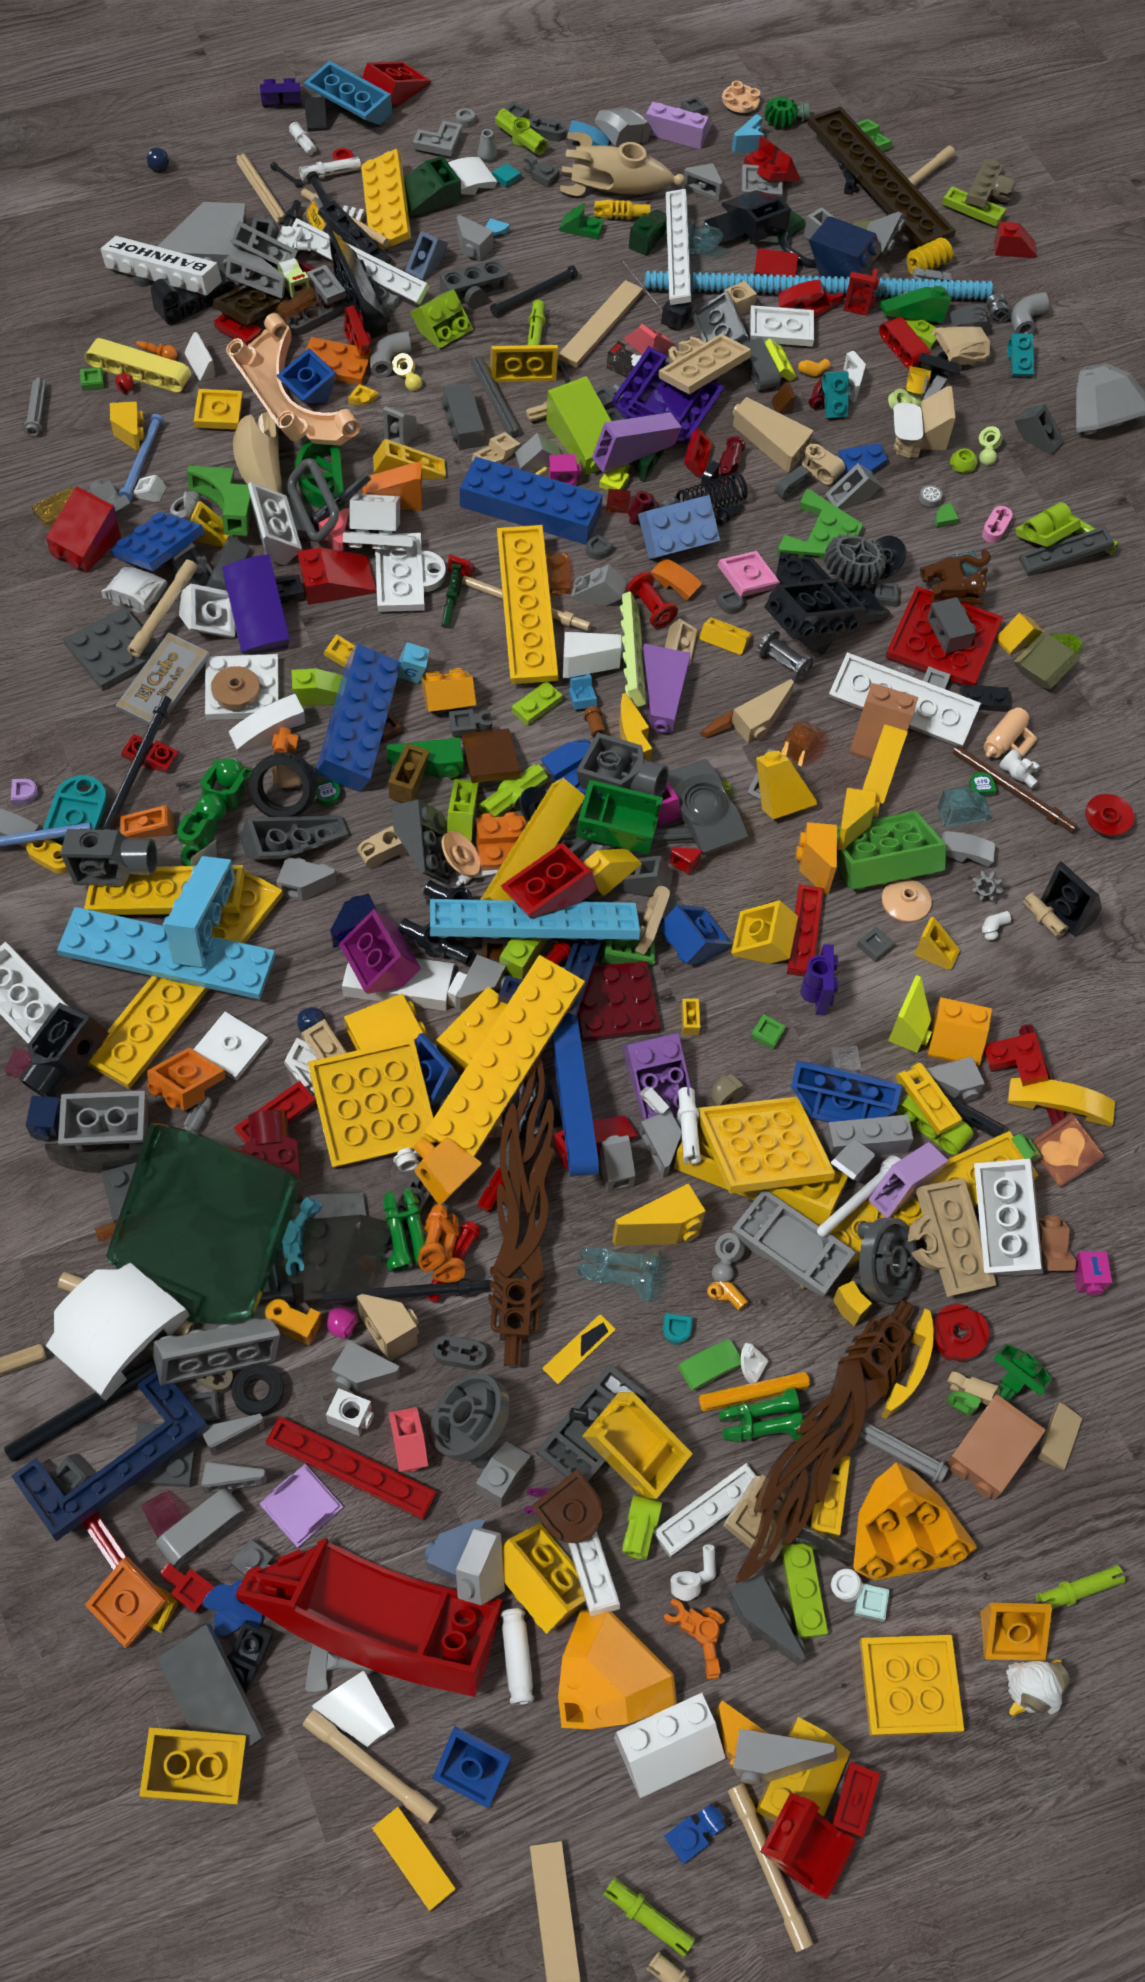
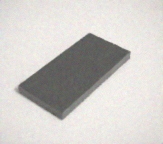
[157,1624,266,1752]

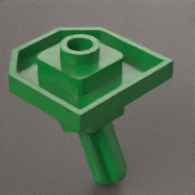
[986,1343,1053,1406]

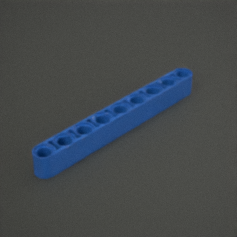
[551,1017,599,1177]

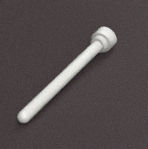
[817,1155,901,1237]

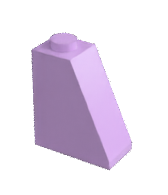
[868,1142,949,1218]

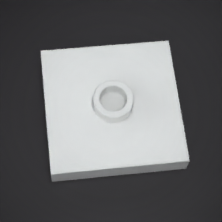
[193,1012,269,1081]

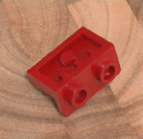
[843,269,880,316]

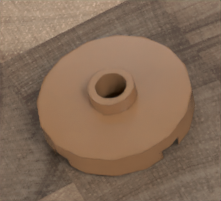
[211,666,260,710]

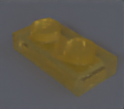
[31,486,74,526]

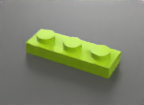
[942,186,1006,227]
[781,1542,828,1639]

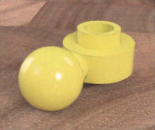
[392,353,422,391]

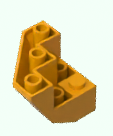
[853,1462,977,1581]
[558,1610,677,1729]

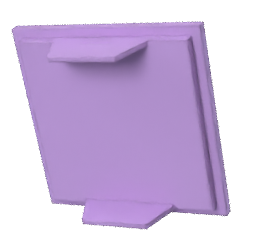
[259,1464,344,1548]

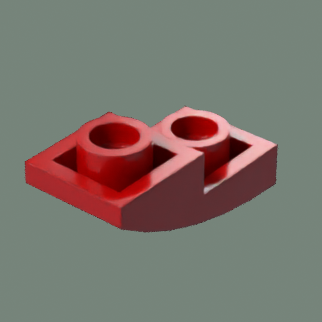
[778,280,824,308]
[121,733,178,772]

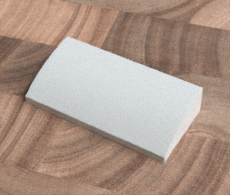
[0,942,69,1043]
[342,958,455,1011]

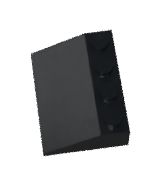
[328,230,390,338]

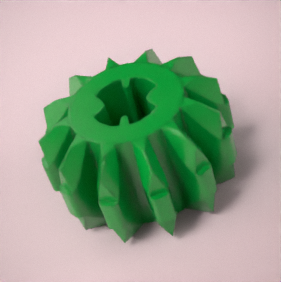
[764,96,798,130]

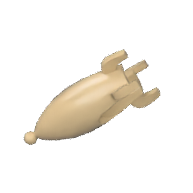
[560,132,685,196]

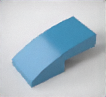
[568,120,610,146]

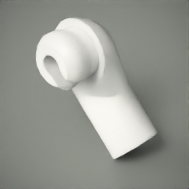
[982,911,1011,940]

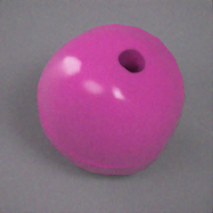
[327,1307,358,1340]

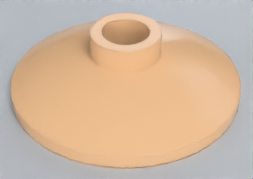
[442,831,480,877]
[881,879,932,922]

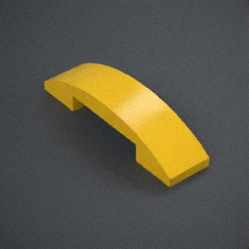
[1007,1078,1115,1127]
[881,1309,933,1419]

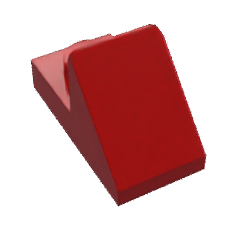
[744,136,783,166]
[757,150,800,182]

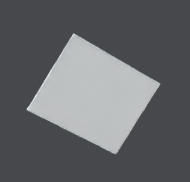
[191,840,217,866]

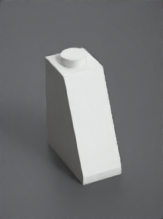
[563,632,626,678]

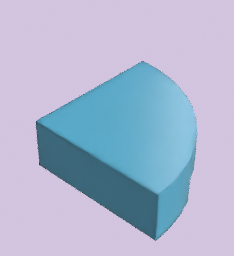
[485,218,509,236]

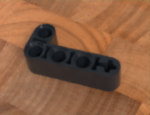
[151,270,235,325]

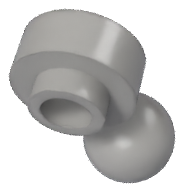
[712,1233,745,1282]

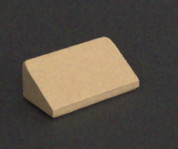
[665,618,698,667]
[1037,1402,1082,1471]

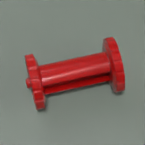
[626,572,678,629]

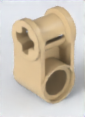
[801,444,845,485]

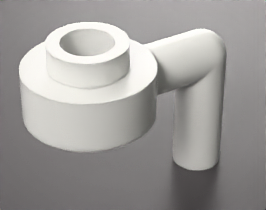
[670,1545,716,1601]

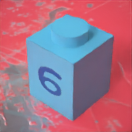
[397,642,429,684]

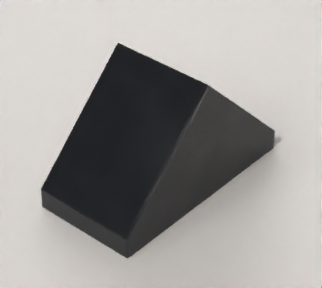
[304,97,327,132]

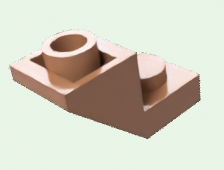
[1038,1215,1076,1271]

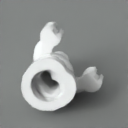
[999,749,1040,789]

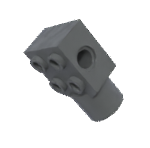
[576,732,669,797]
[60,828,157,886]

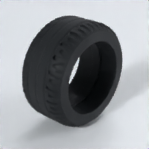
[248,752,317,817]

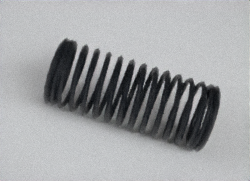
[676,472,748,510]

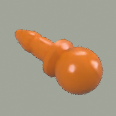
[135,341,178,361]

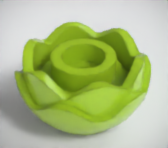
[950,448,978,474]

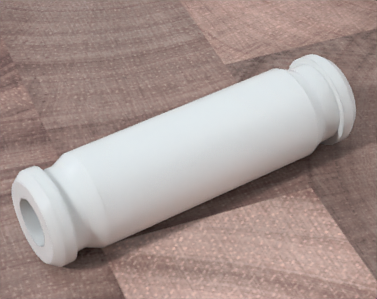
[501,1608,535,1705]

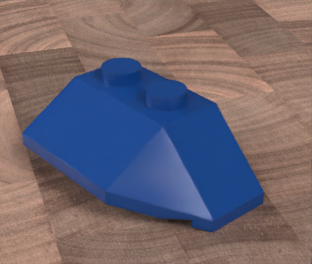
[791,1060,902,1122]

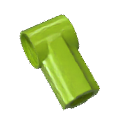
[622,1495,662,1560]

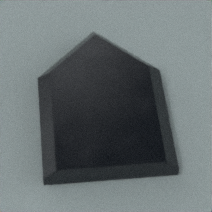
[776,552,831,584]

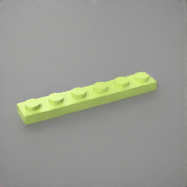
[620,591,646,707]

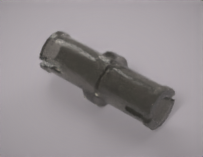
[794,1524,855,1566]

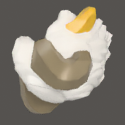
[1006,1660,1070,1716]

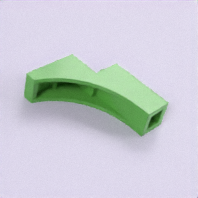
[187,466,253,536]

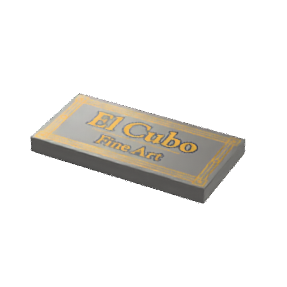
[116,632,210,726]

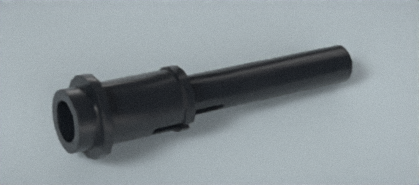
[310,472,372,529]

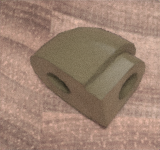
[711,1073,746,1106]

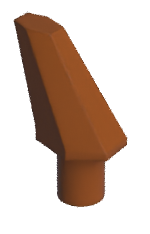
[700,710,733,737]

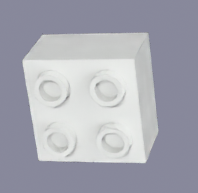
[350,494,400,534]

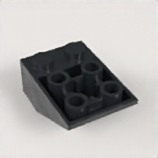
[722,190,791,242]

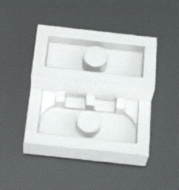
[448,157,497,195]

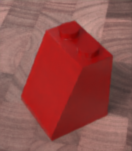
[46,486,121,573]

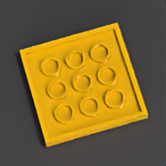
[307,1038,438,1169]
[697,1097,835,1194]

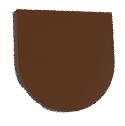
[530,1469,603,1543]

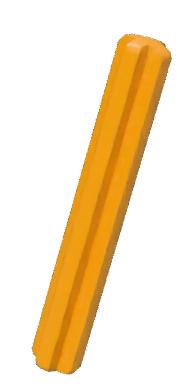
[698,1372,810,1412]

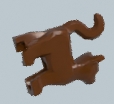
[920,550,991,603]

